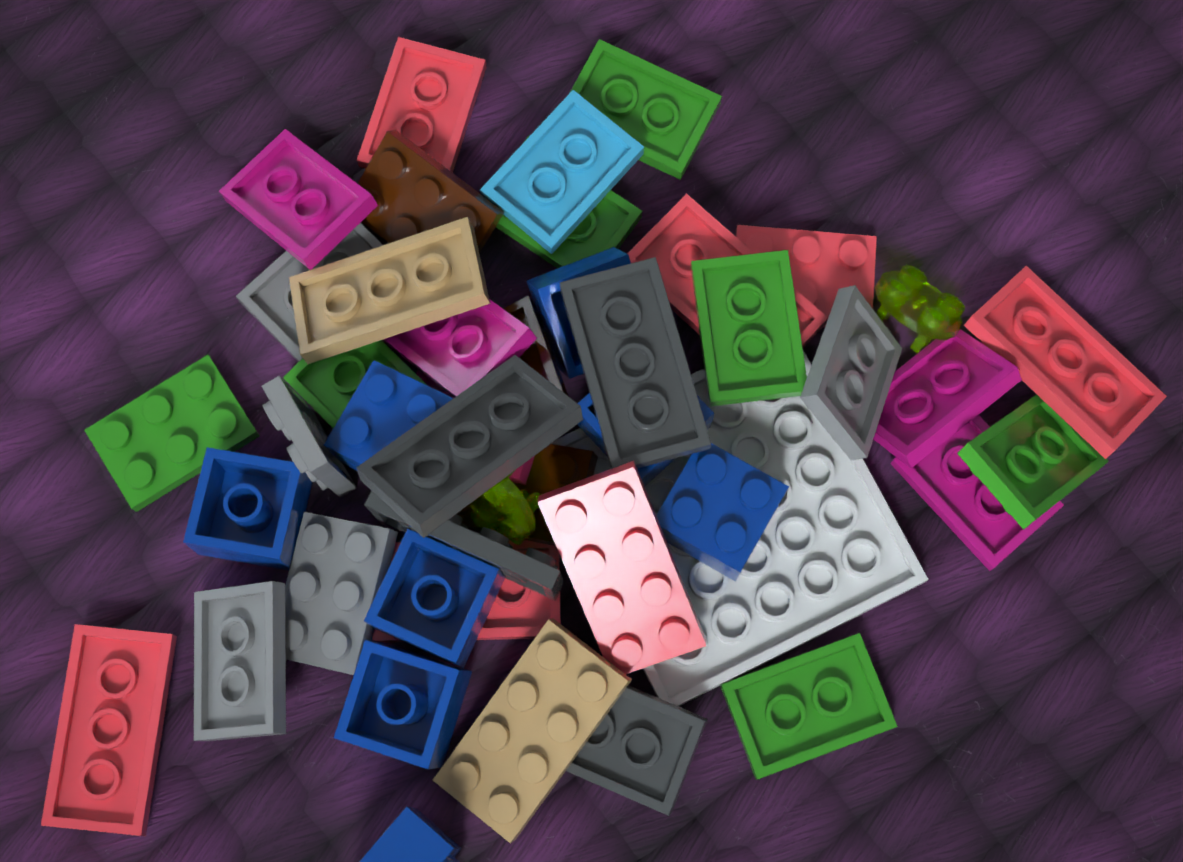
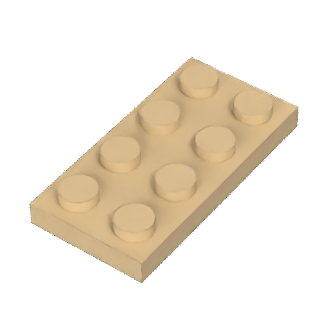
[289,217,490,364]
[433,618,632,843]

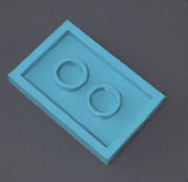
[480,90,644,254]

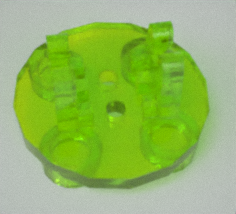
[875,265,965,353]
[470,471,539,545]

